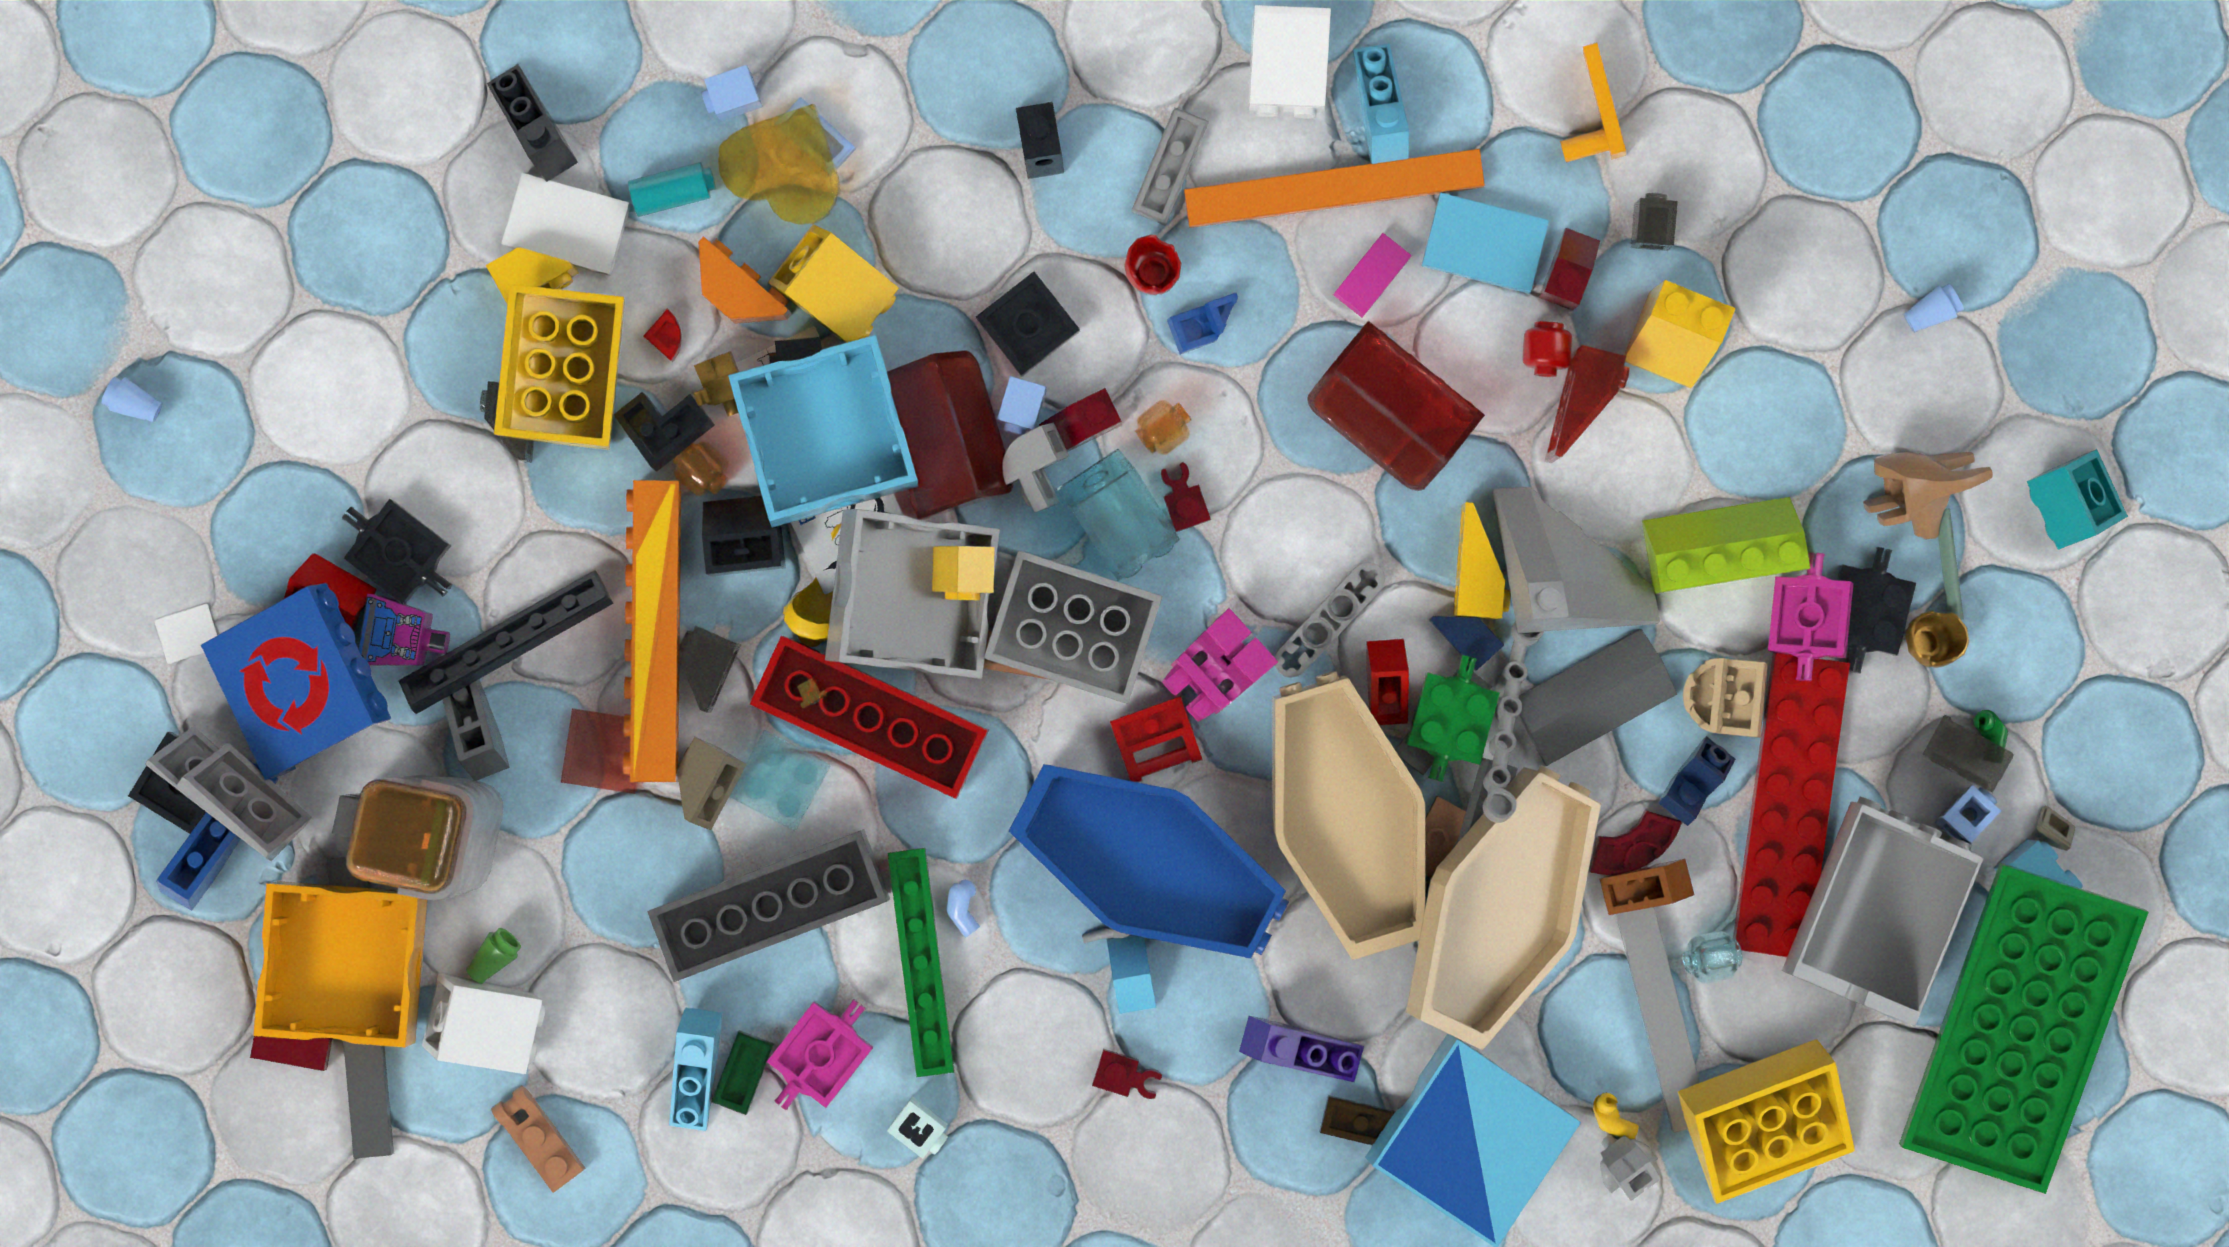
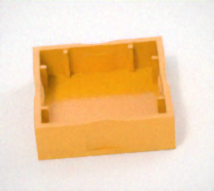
[253,881,427,1048]

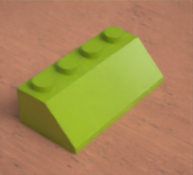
[1642,497,1810,594]

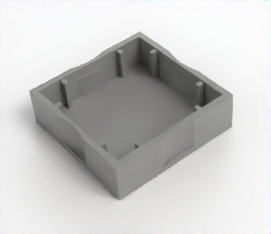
[825,509,1000,679]

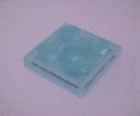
[729,730,831,831]

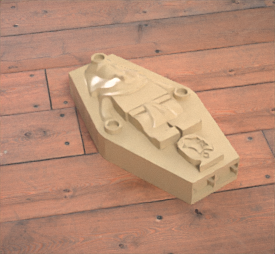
[1272,671,1425,960]
[1406,766,1601,1050]

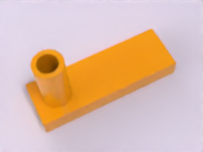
[1560,43,1626,163]

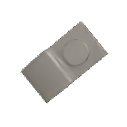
[1002,423,1069,513]

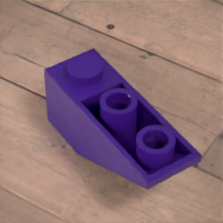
[1239,1015,1364,1082]

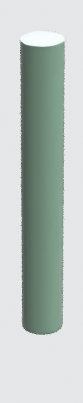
[1938,508,1964,620]

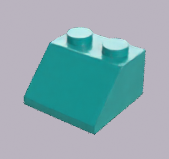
[2027,449,2128,550]

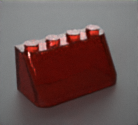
[1307,321,1485,491]
[887,350,1014,520]

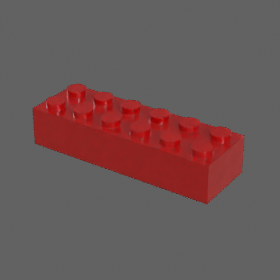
[750,635,989,799]

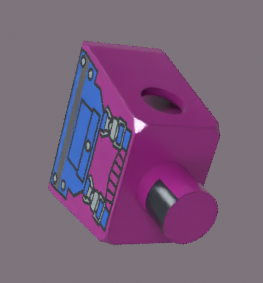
[358,594,450,666]

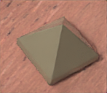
[2036,805,2076,851]

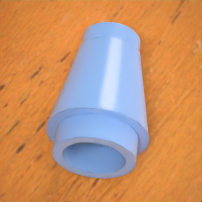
[1903,284,1964,333]
[101,377,163,423]

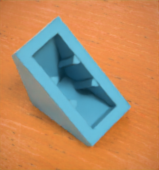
[1107,935,1156,1014]

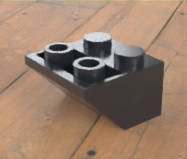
[702,495,786,576]

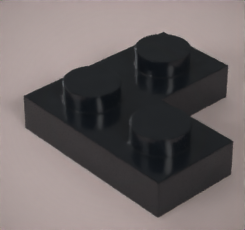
[614,392,715,472]

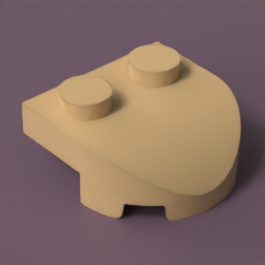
[1683,658,1768,738]

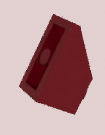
[1538,228,1600,311]
[1039,388,1122,452]

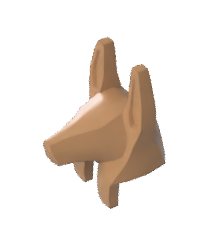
[1863,452,1993,539]

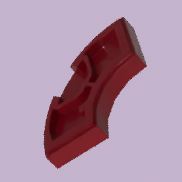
[1588,810,1682,875]

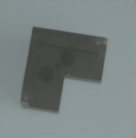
[1922,714,2014,793]

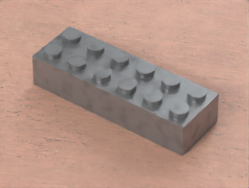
[647,829,890,982]

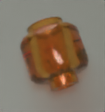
[1134,400,1192,455]
[673,441,729,496]

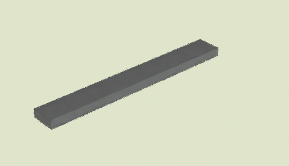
[327,855,394,1159]

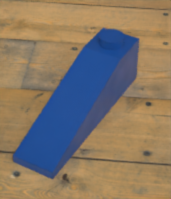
[156,758,278,911]

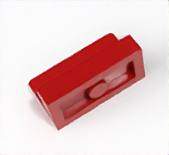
[284,553,377,632]

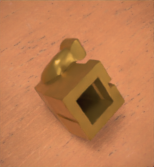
[693,351,739,417]

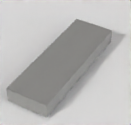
[1131,107,1209,226]

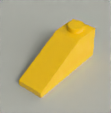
[1453,502,1510,619]

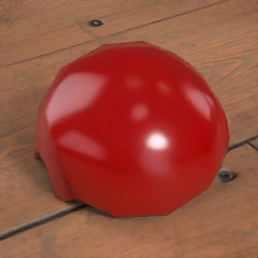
[1124,234,1182,295]

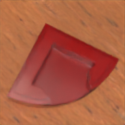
[643,308,682,362]

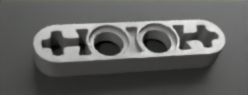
[1275,562,1385,678]

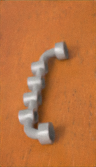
[1483,621,1544,823]

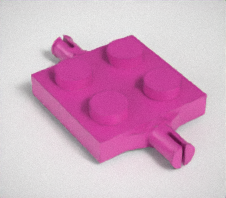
[1768,552,1853,681]
[767,999,873,1110]

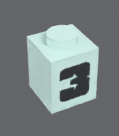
[887,1096,948,1159]

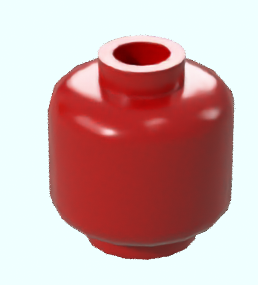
[1522,321,1572,377]

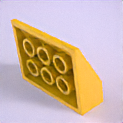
[494,284,625,450]
[1678,1039,1855,1204]

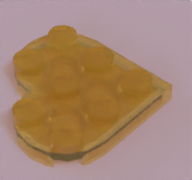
[718,104,841,225]

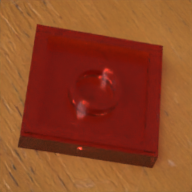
[561,708,638,794]

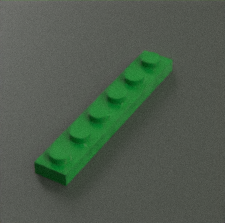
[887,848,955,1078]

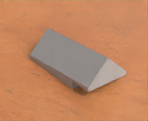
[145,726,312,861]

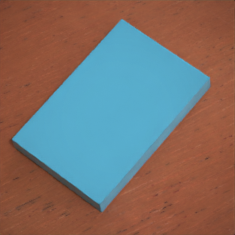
[1421,193,1549,294]

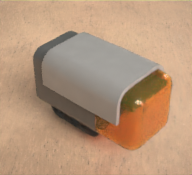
[332,775,503,900]

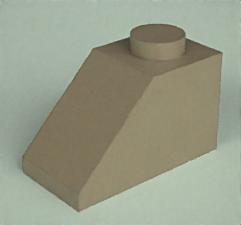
[677,737,747,830]

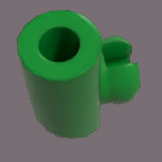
[1973,710,2008,764]

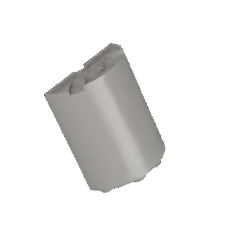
[1782,796,1984,1026]

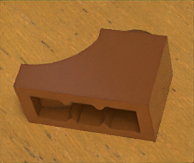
[1599,858,1695,915]

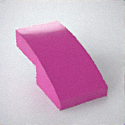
[1333,233,1412,318]

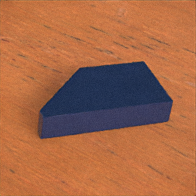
[1429,616,1504,671]

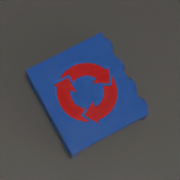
[201,583,392,780]

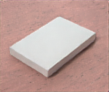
[501,173,631,276]

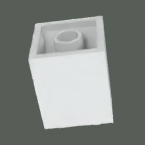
[1249,5,1331,118]
[422,973,545,1074]

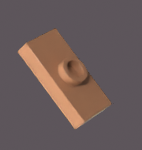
[1425,796,1466,878]

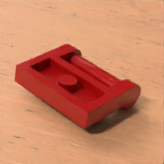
[1110,696,1203,783]

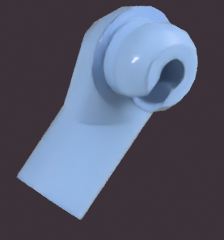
[946,879,980,938]

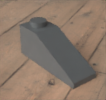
[443,679,510,781]

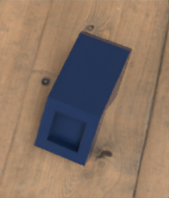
[1658,736,1736,826]

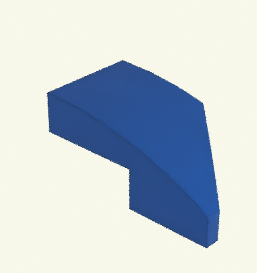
[1167,293,1238,355]

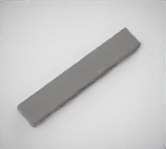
[1616,907,1700,1133]

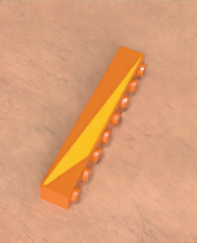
[623,480,682,782]

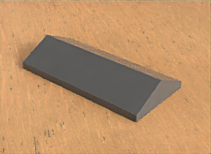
[1518,629,1677,766]

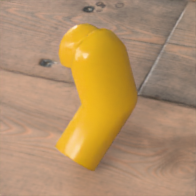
[1593,1092,1639,1139]

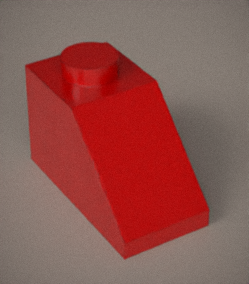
[1366,639,1409,725]

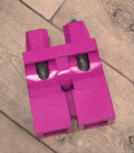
[1162,608,1278,722]

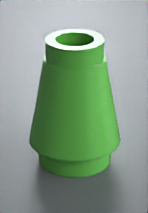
[466,928,521,984]

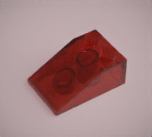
[1545,345,1630,463]

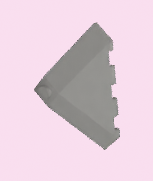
[1493,487,1660,633]

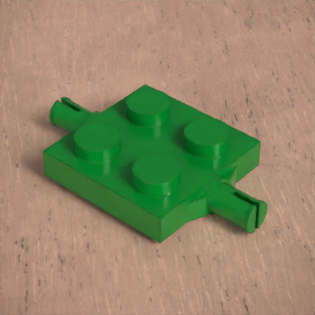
[1406,655,1500,782]

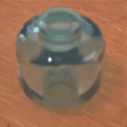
[1683,931,1743,984]

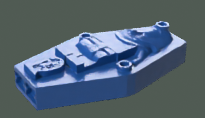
[1009,764,1289,959]

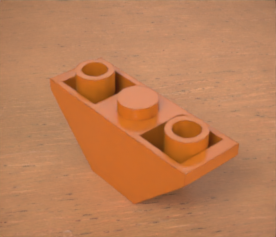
[698,236,792,324]

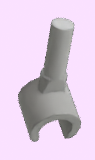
[1082,928,1130,943]

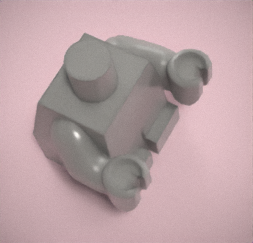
[1600,1135,1661,1201]

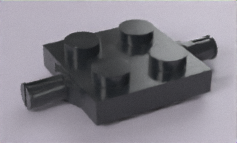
[342,499,453,604]
[1837,547,1916,674]

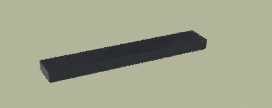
[398,570,614,714]

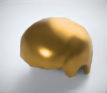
[1905,610,1969,668]

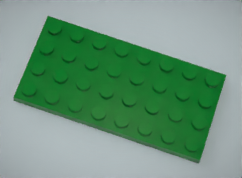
[1899,863,2149,1194]

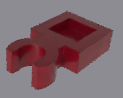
[1161,462,1211,533]
[1092,1048,1162,1099]

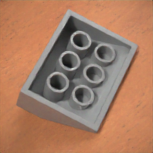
[984,550,1162,704]

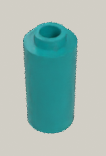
[628,162,716,217]

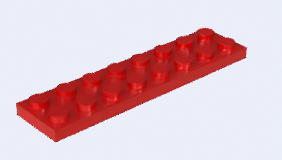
[1731,652,1850,957]

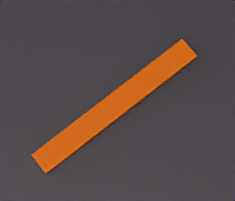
[1184,149,1485,228]

